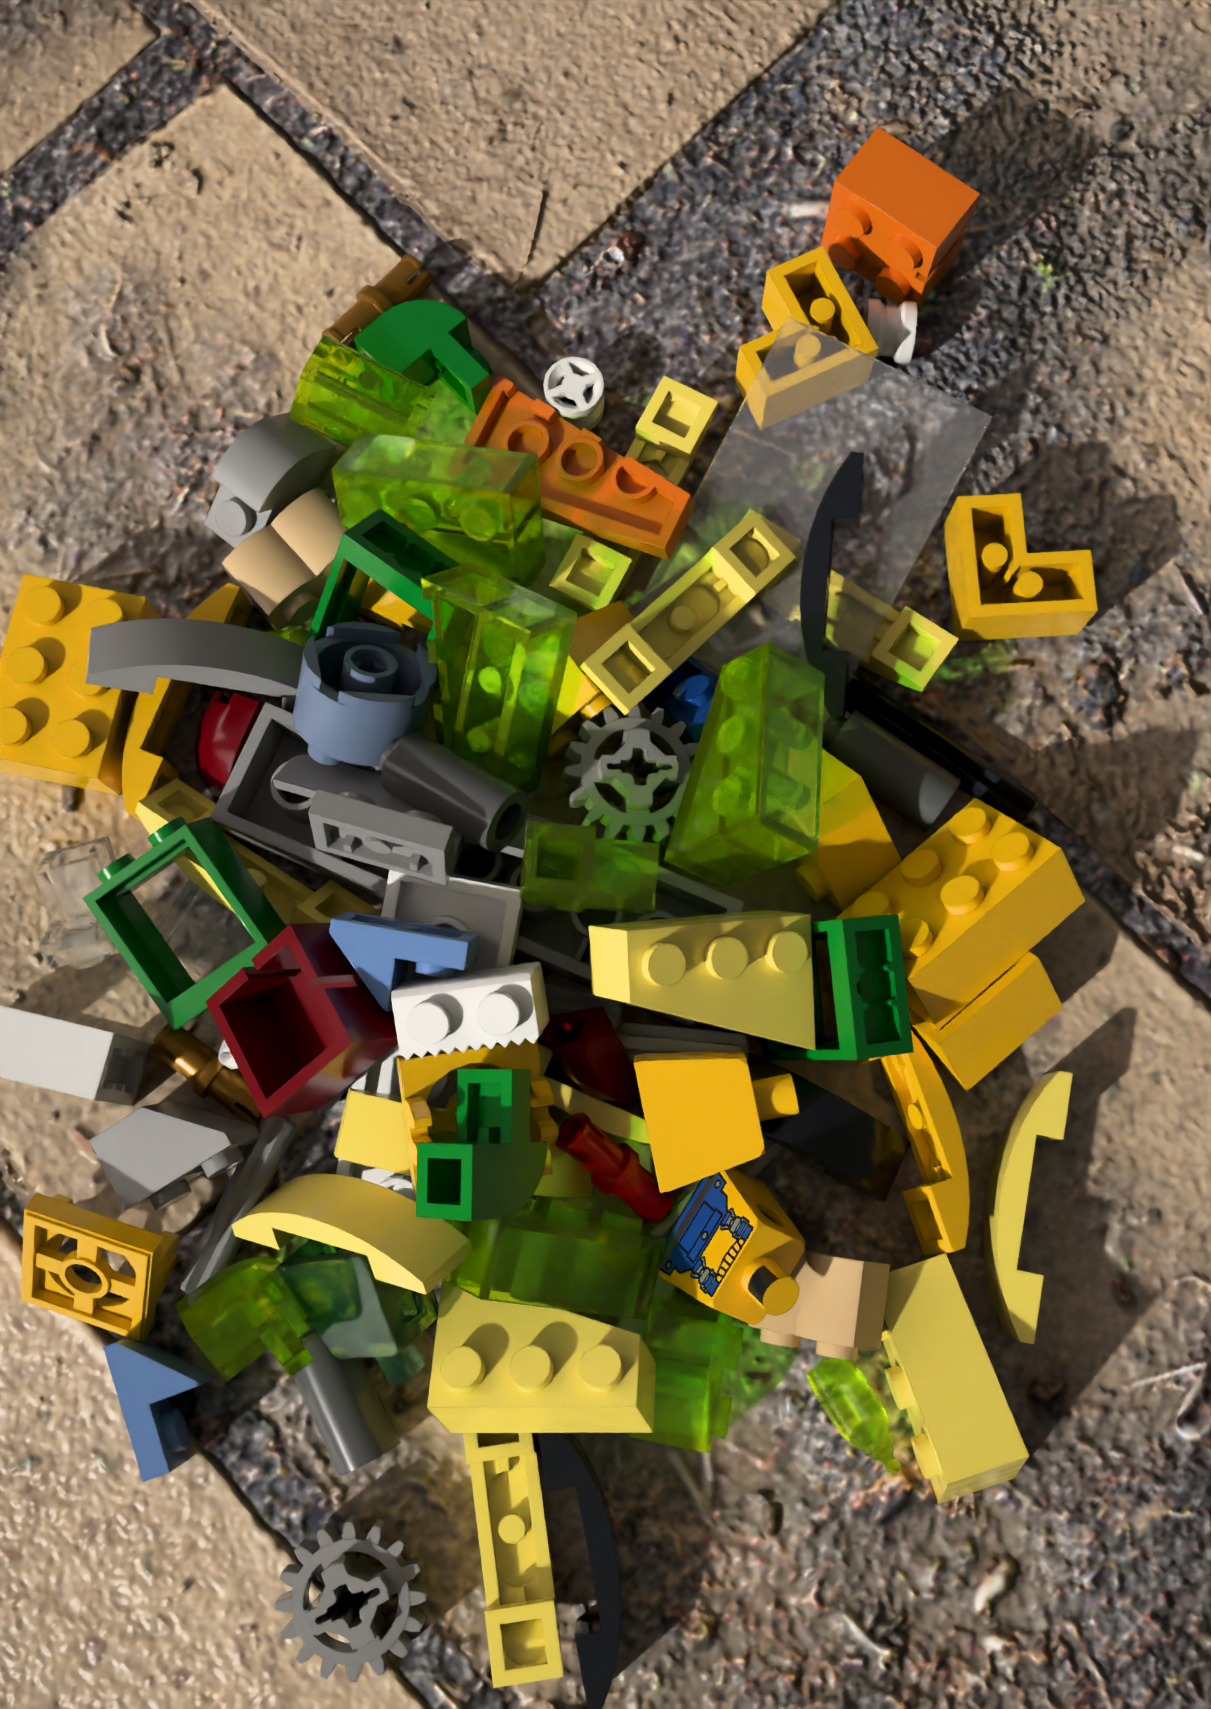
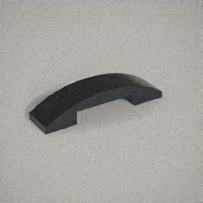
[800,452,865,719]
[747,1053,911,1203]
[538,1433,622,1709]

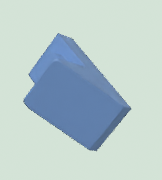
[329,911,481,1012]
[103,1338,216,1482]

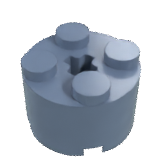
[293,622,437,766]

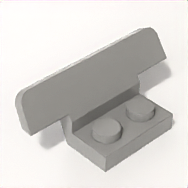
[273,755,534,886]

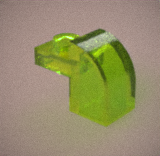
[519,820,659,914]
[174,1256,317,1381]

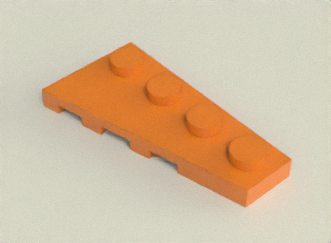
[447,374,695,560]

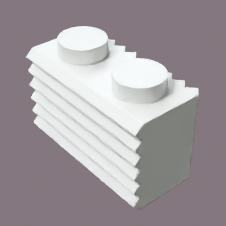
[391,962,550,1060]

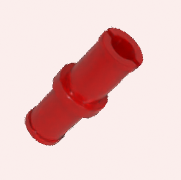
[555,1112,674,1224]

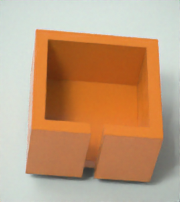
[821,126,980,310]

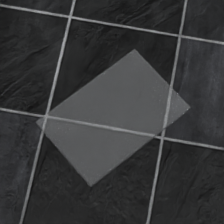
[632,316,993,725]

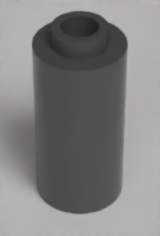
[817,710,962,832]
[379,731,529,853]
[282,1312,401,1476]

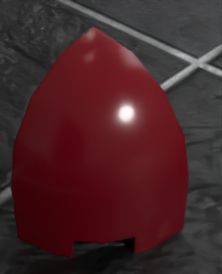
[194,691,263,799]
[542,1007,639,1104]

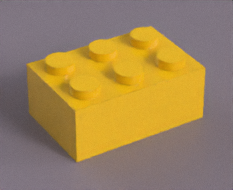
[0,573,162,796]
[834,798,1086,1030]

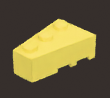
[589,910,816,1051]
[881,1253,1029,1504]
[427,1273,656,1433]

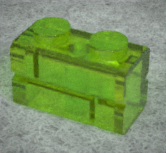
[289,335,437,473]

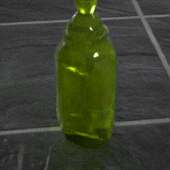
[806,1357,901,1474]

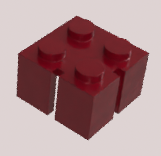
[205,923,398,1119]

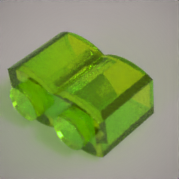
[628,1296,744,1453]

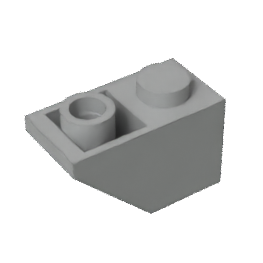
[89,1101,261,1211]

